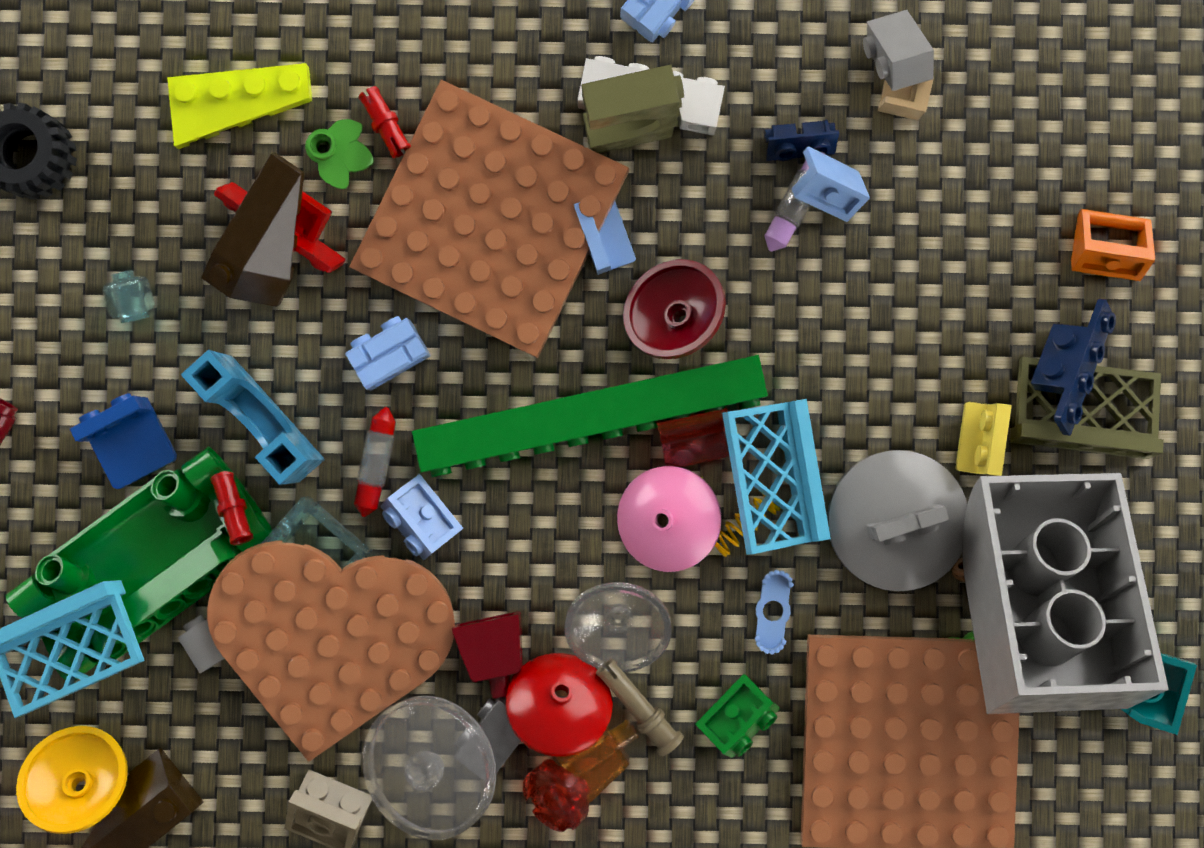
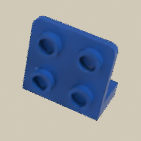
[70,393,177,489]

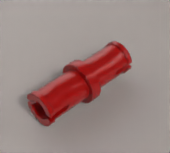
[358,86,411,158]
[210,471,253,545]

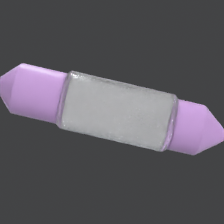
[764,152,825,252]

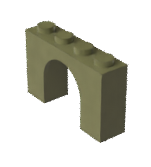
[581,64,684,153]

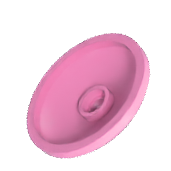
[617,466,721,572]

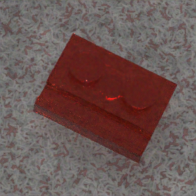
[657,408,730,467]

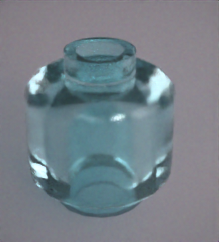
[102,270,155,323]

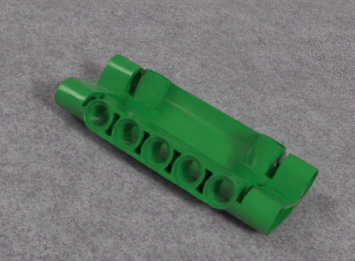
[6,447,274,681]

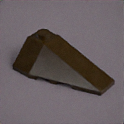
[201,152,305,307]
[81,748,204,848]

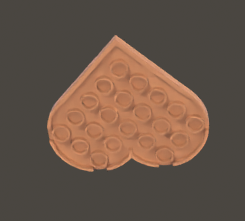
[207,541,455,762]

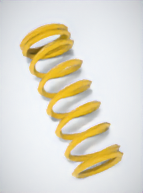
[715,494,781,557]

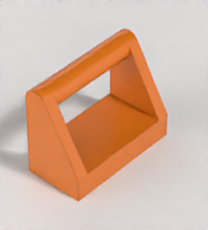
[1071,209,1155,281]

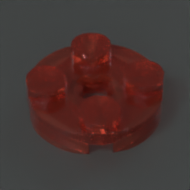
[523,759,589,832]

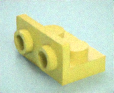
[955,402,1012,476]

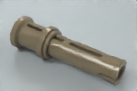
[596,658,684,757]

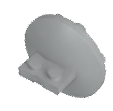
[827,450,967,591]

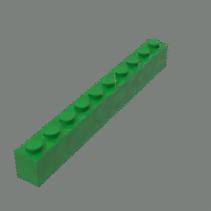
[412,355,768,478]

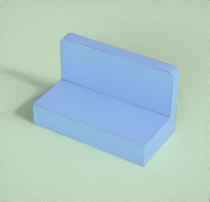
[792,147,870,222]
[573,201,636,275]

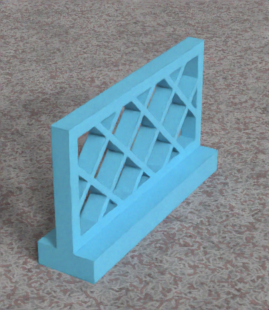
[722,399,831,555]
[0,580,145,718]

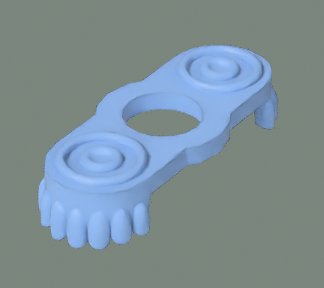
[755,570,794,655]

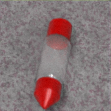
[354,407,396,517]

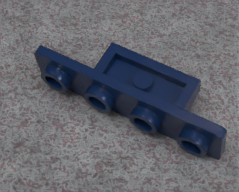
[1031,299,1116,436]

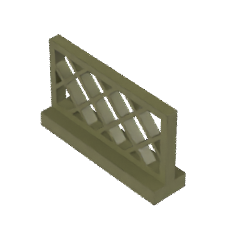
[1010,357,1164,459]

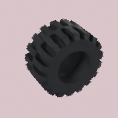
[0,103,77,199]

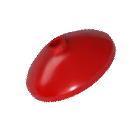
[505,653,613,757]

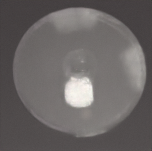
[362,696,496,840]

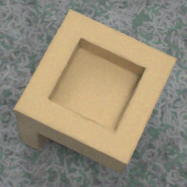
[878,77,934,120]

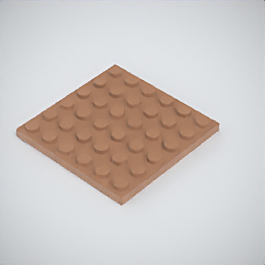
[349,80,629,358]
[800,634,1019,848]

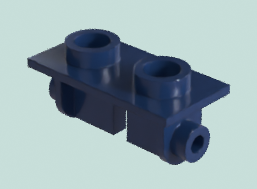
[764,120,839,161]

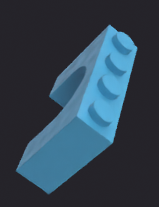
[181,350,325,485]

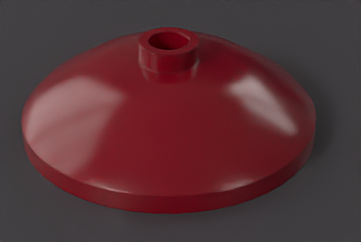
[623,259,726,359]

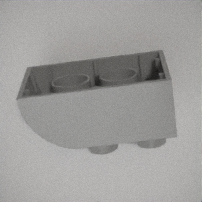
[962,473,1169,714]

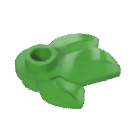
[305,119,374,189]

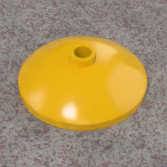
[16,726,128,834]

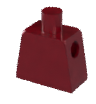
[452,611,523,698]

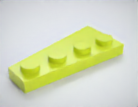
[167,63,312,149]

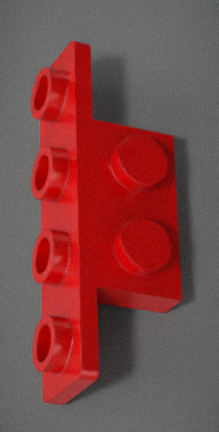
[214,182,346,273]

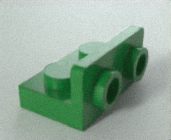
[695,674,780,758]

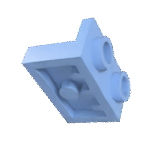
[381,474,463,560]

